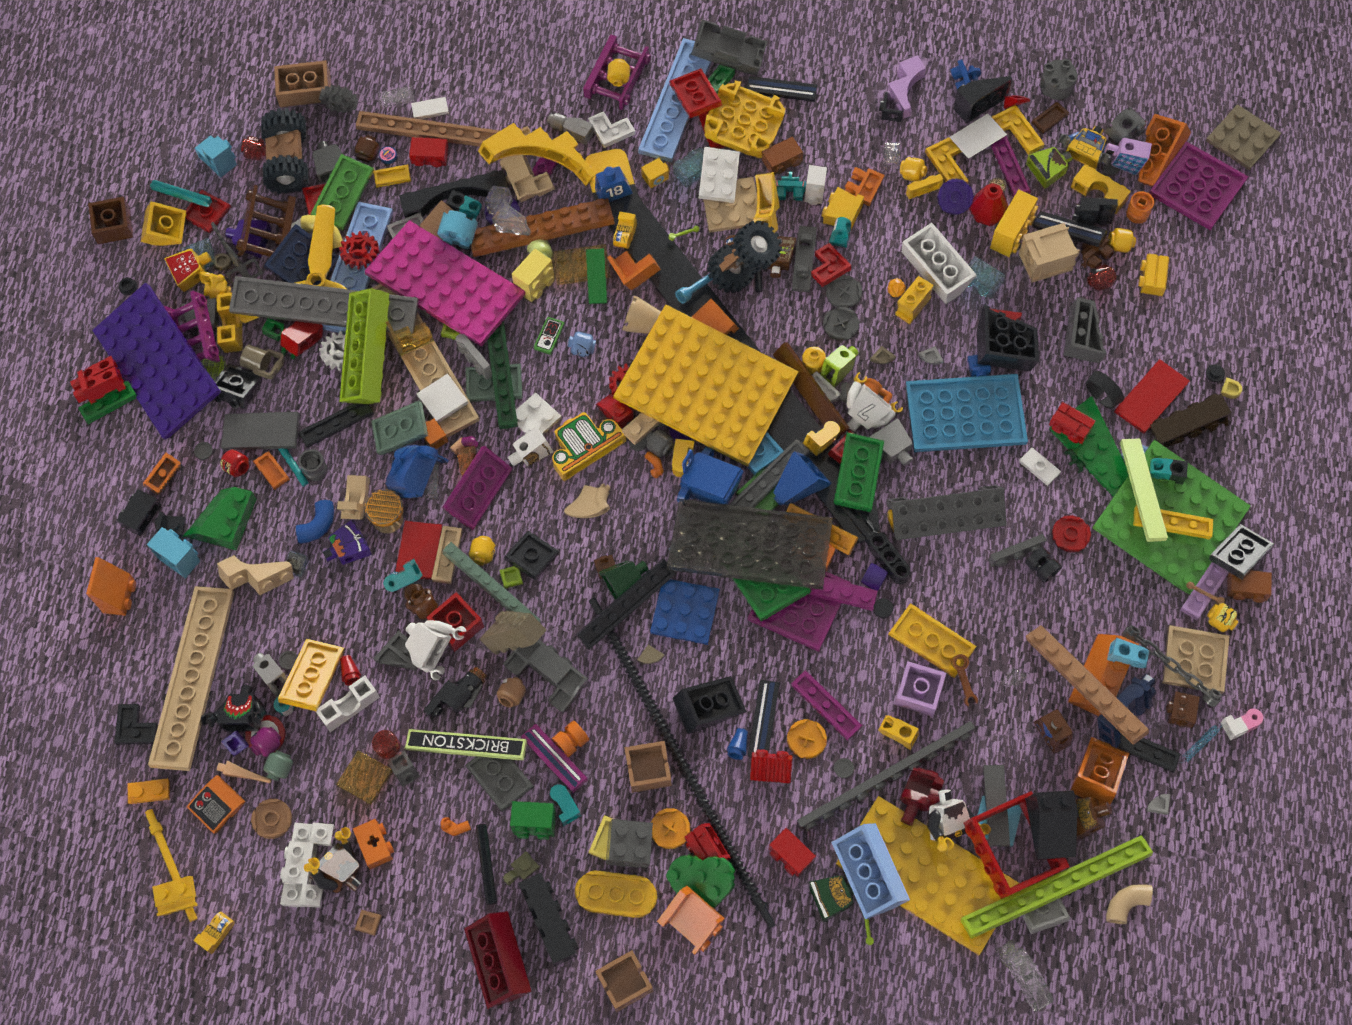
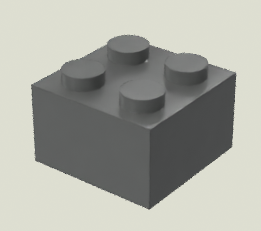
[606,819,653,868]

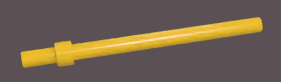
[145,809,198,922]

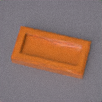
[253,451,290,490]

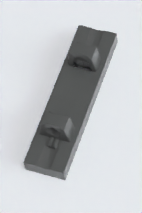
[792,225,817,293]

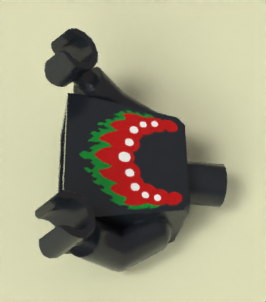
[201,685,267,732]

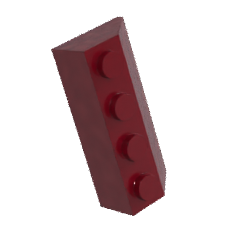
[464,911,532,1009]

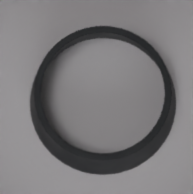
[1086,371,1124,409]

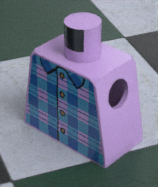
[1105,138,1152,175]

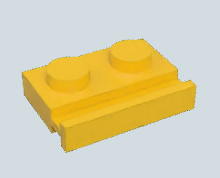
[152,876,198,916]

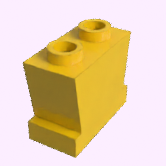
[821,187,864,229]
[895,275,934,324]

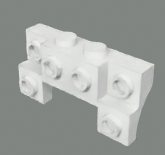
[280,823,335,908]

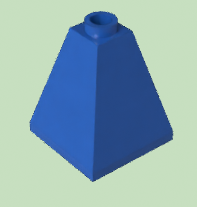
[773,451,832,506]

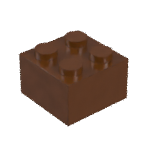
[88,196,134,245]

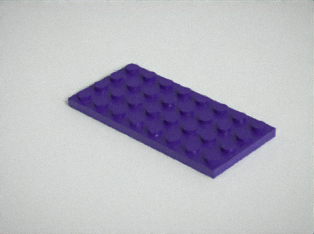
[92,283,221,439]

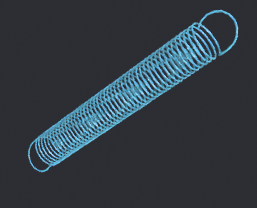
[1182,724,1222,763]

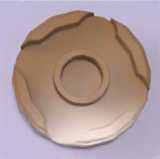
[251,798,292,839]

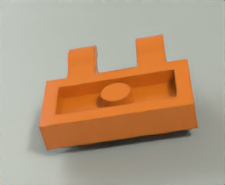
[845,167,885,207]

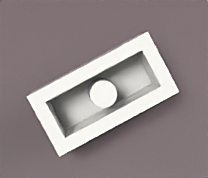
[804,165,827,205]

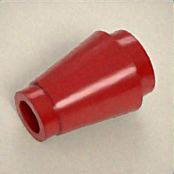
[340,655,361,686]

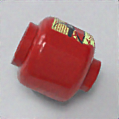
[220,449,249,477]

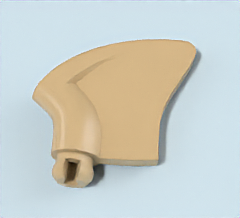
[564,483,610,518]

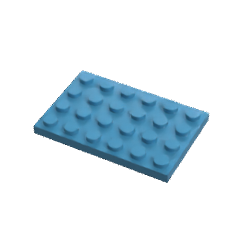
[905,374,1028,452]

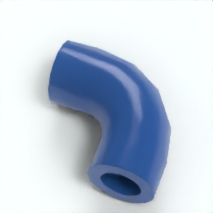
[296,500,334,544]

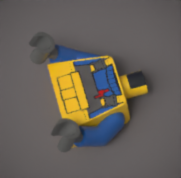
[1057,126,1111,169]

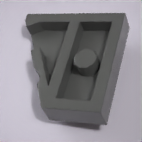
[373,631,418,671]

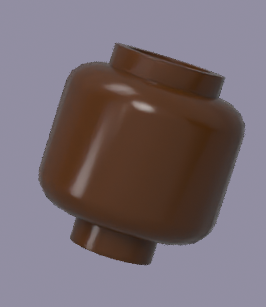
[354,135,380,163]

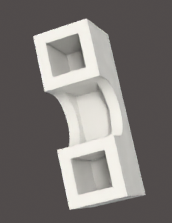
[316,676,380,732]

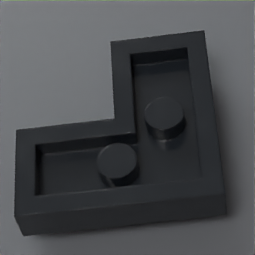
[114,704,158,745]

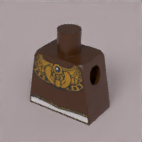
[1075,797,1112,841]

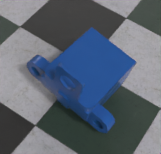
[385,445,449,498]
[677,447,744,509]

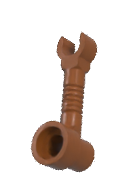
[951,654,978,706]

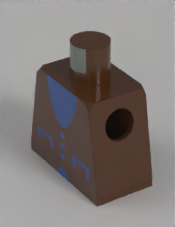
[1033,709,1073,754]

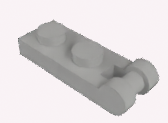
[456,334,492,380]

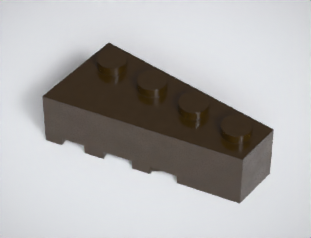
[1150,393,1232,447]

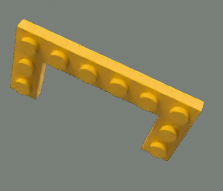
[925,105,1044,184]

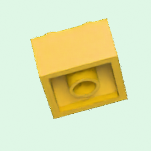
[141,201,186,246]

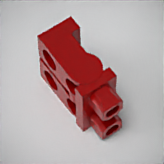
[70,356,126,404]

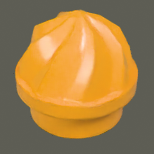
[887,278,906,298]

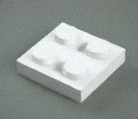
[516,392,562,435]

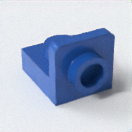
[967,355,991,377]

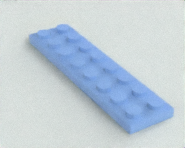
[638,38,711,163]
[321,202,393,334]

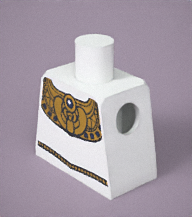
[508,426,554,467]

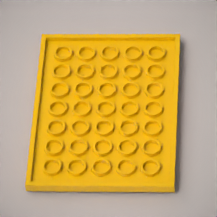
[613,304,799,467]

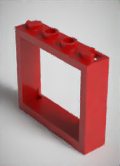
[963,791,1070,899]

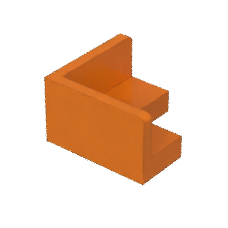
[607,251,661,290]

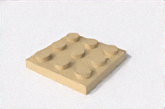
[703,177,757,233]
[1162,625,1229,694]

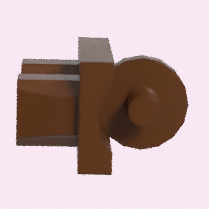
[1081,237,1114,269]

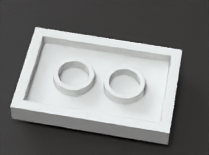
[698,147,740,203]

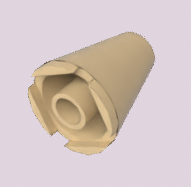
[622,296,661,334]

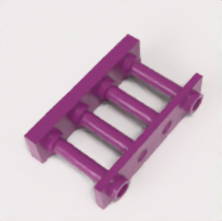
[583,34,651,110]
[164,291,220,363]

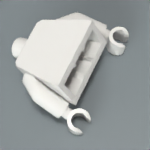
[405,620,466,680]

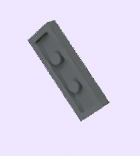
[988,534,1047,567]

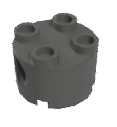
[1040,59,1078,100]
[1105,107,1146,145]

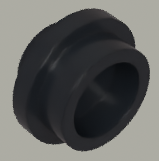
[119,278,137,295]
[1206,364,1225,382]

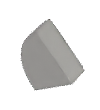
[918,346,944,365]
[1147,794,1170,815]

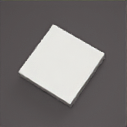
[416,374,469,423]

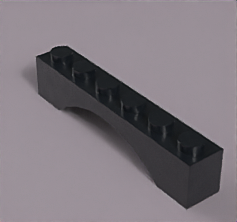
[399,170,510,218]

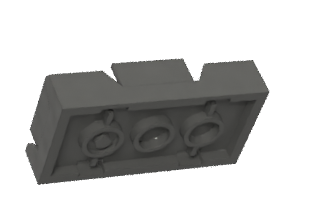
[691,19,768,76]

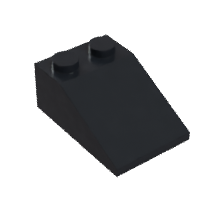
[954,76,1012,124]
[672,676,747,734]
[1025,790,1077,860]

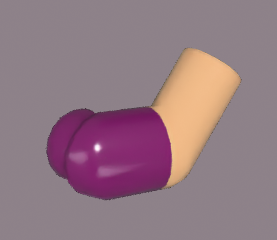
[450,436,478,455]

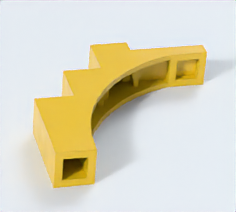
[478,123,596,186]

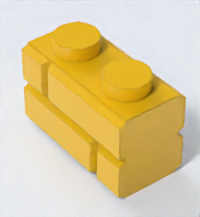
[1138,253,1169,296]

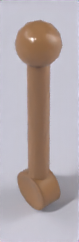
[1186,582,1225,605]

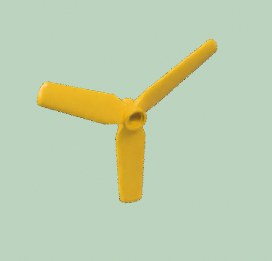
[238,205,347,323]

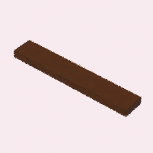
[773,342,850,440]

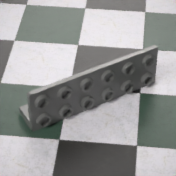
[886,485,1007,540]

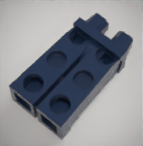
[1097,674,1156,749]

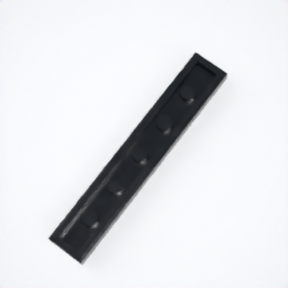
[575,559,676,650]

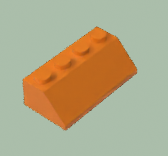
[1068,634,1139,716]

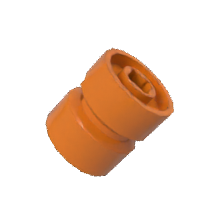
[1126,191,1154,224]
[551,720,590,758]

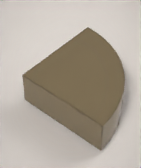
[870,346,896,364]
[637,644,665,664]

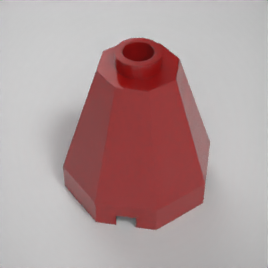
[969,183,1008,226]

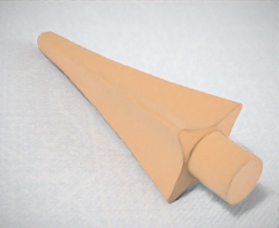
[217,760,271,783]

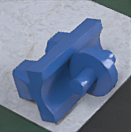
[950,59,981,89]

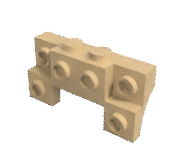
[499,126,555,203]

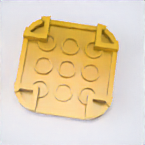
[704,80,786,158]

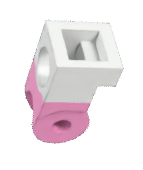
[1220,709,1263,740]

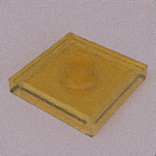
[336,750,393,805]

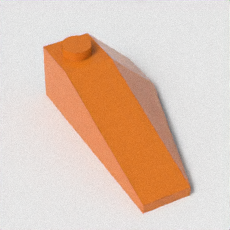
[1138,114,1191,187]

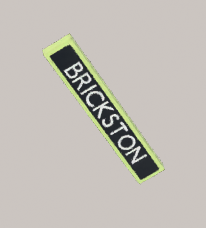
[405,729,527,761]

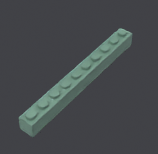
[443,542,541,623]

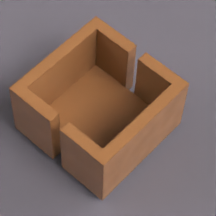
[624,741,672,793]
[595,950,654,1013]

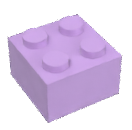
[895,661,946,717]

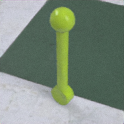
[668,225,700,241]
[864,918,874,945]

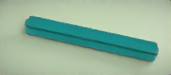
[150,180,212,207]

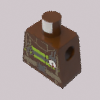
[767,236,796,278]

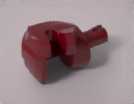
[900,768,944,826]

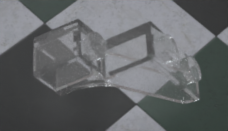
[484,186,531,236]

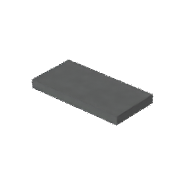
[221,412,300,450]

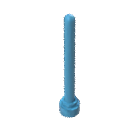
[675,273,713,304]

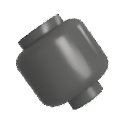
[646,429,675,457]

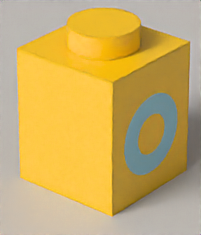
[641,158,670,189]

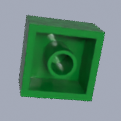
[510,801,556,840]

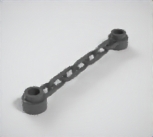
[1122,625,1222,707]

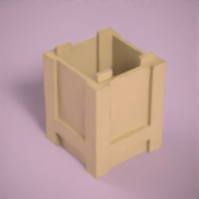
[1018,223,1080,283]

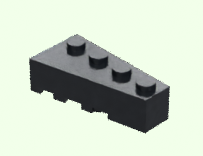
[518,873,579,967]

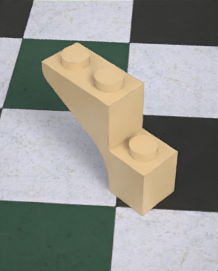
[217,555,294,595]

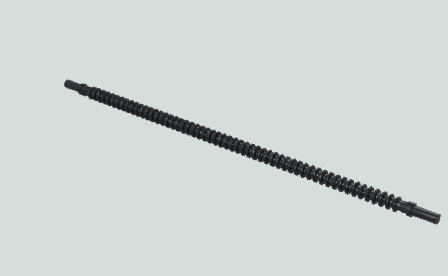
[589,597,776,930]

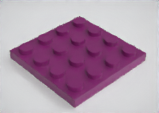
[1149,141,1249,231]
[747,552,851,652]

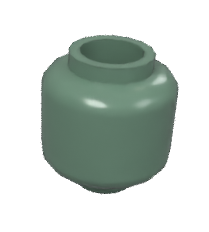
[263,750,293,781]

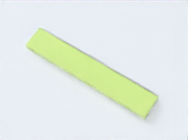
[1120,439,1168,542]

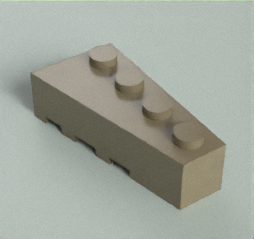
[479,610,547,655]

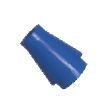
[727,728,748,760]

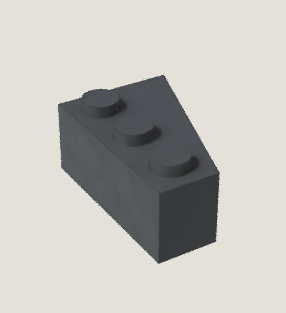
[1063,297,1107,363]

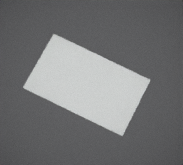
[950,114,1007,159]

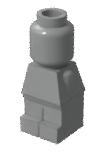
[547,113,594,145]

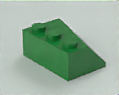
[183,487,257,550]

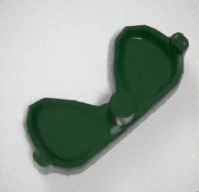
[1064,449,1084,474]

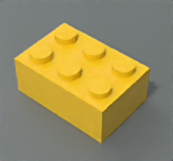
[990,189,1039,258]

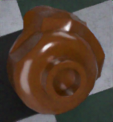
[404,583,439,620]

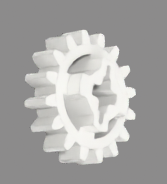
[319,331,345,371]

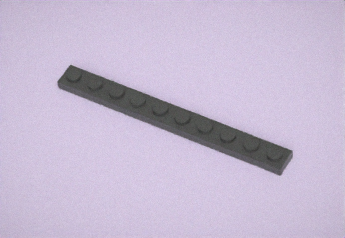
[797,721,975,831]

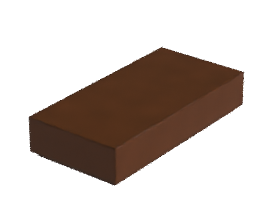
[1031,102,1069,134]

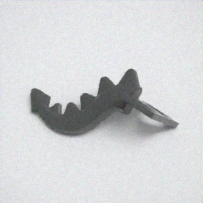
[211,222,263,285]

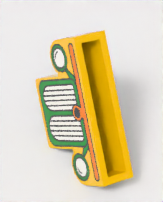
[552,412,626,481]

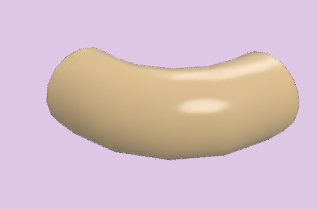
[1106,884,1153,924]

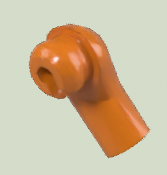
[645,451,664,478]
[440,817,471,836]

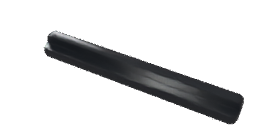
[476,824,497,905]

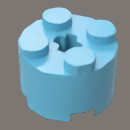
[437,210,478,249]

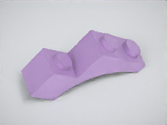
[887,55,926,119]

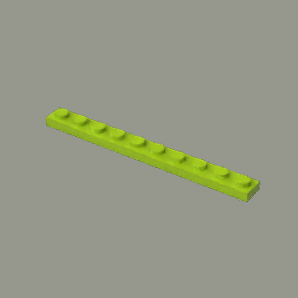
[961,835,1153,939]

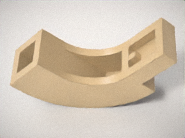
[337,475,370,520]

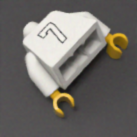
[846,372,903,432]

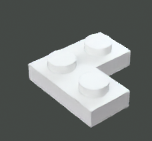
[588,111,635,148]

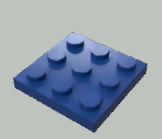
[650,579,720,645]

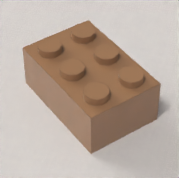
[274,60,331,107]

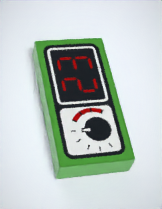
[534,316,565,355]

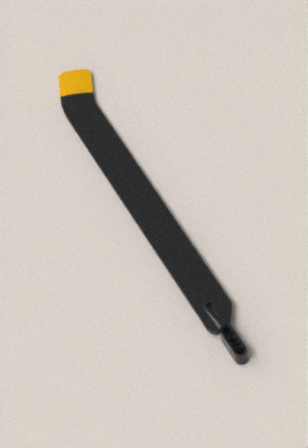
[585,149,910,584]

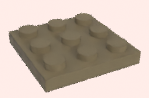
[1206,104,1281,170]

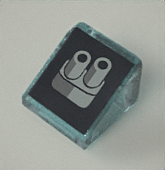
[286,550,310,577]

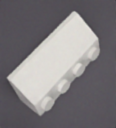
[902,223,976,304]

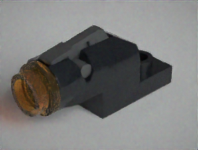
[423,667,487,720]

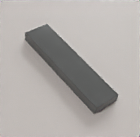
[983,765,1010,847]

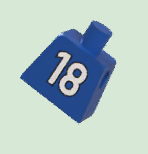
[595,166,633,202]

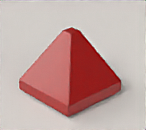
[1004,95,1030,109]

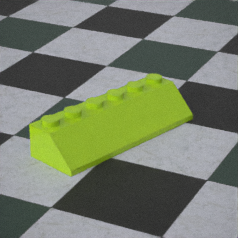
[339,288,390,404]

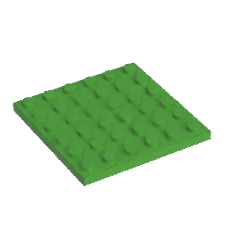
[1092,440,1251,595]

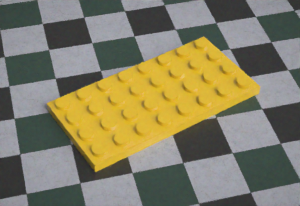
[836,796,1019,955]

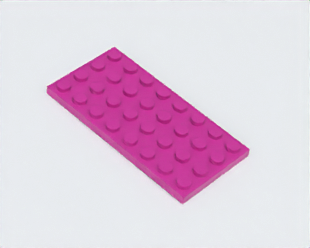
[364,220,525,347]

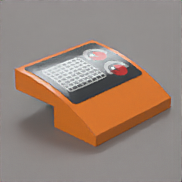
[187,775,246,834]

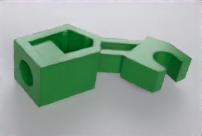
[261,318,296,360]

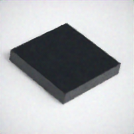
[504,531,559,580]

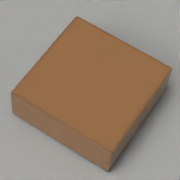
[355,909,382,936]

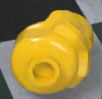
[199,271,231,300]

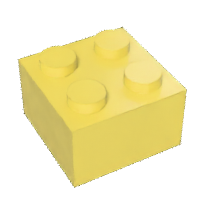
[512,249,555,302]

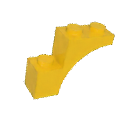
[753,172,780,233]

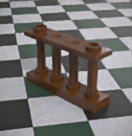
[236,185,296,257]

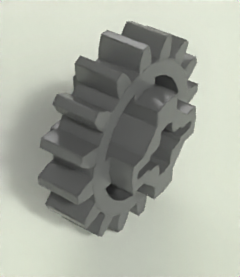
[319,85,358,113]

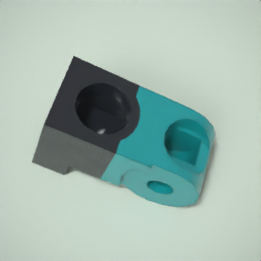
[446,190,482,220]
[1149,458,1188,485]

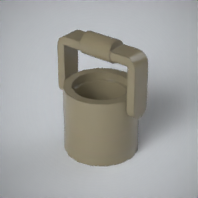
[240,344,285,379]

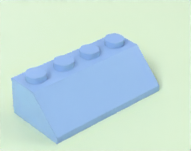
[831,823,910,919]

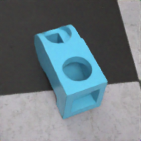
[1107,638,1149,668]

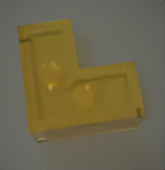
[386,321,434,356]

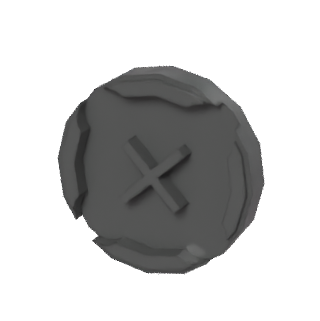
[826,275,862,308]
[823,306,860,341]

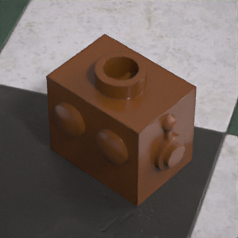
[1166,691,1200,728]

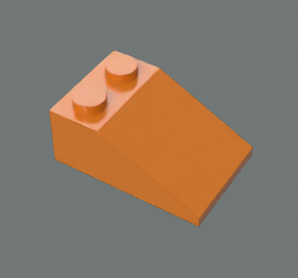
[86,557,136,616]
[1070,737,1129,805]

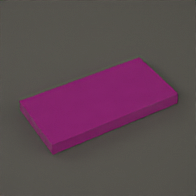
[442,446,513,530]

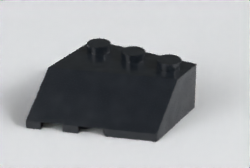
[977,304,1039,372]

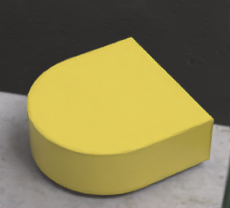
[1221,377,1242,399]

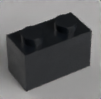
[117,489,161,536]

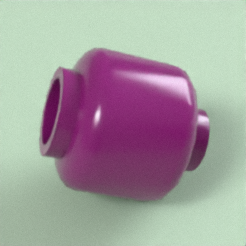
[250,727,281,757]

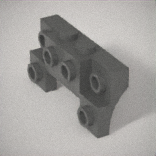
[503,640,588,714]

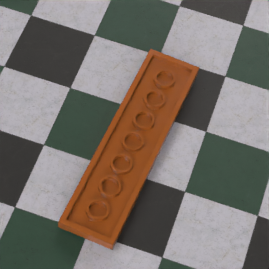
[471,199,615,257]

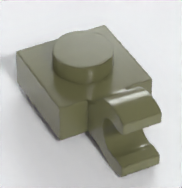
[503,851,540,886]

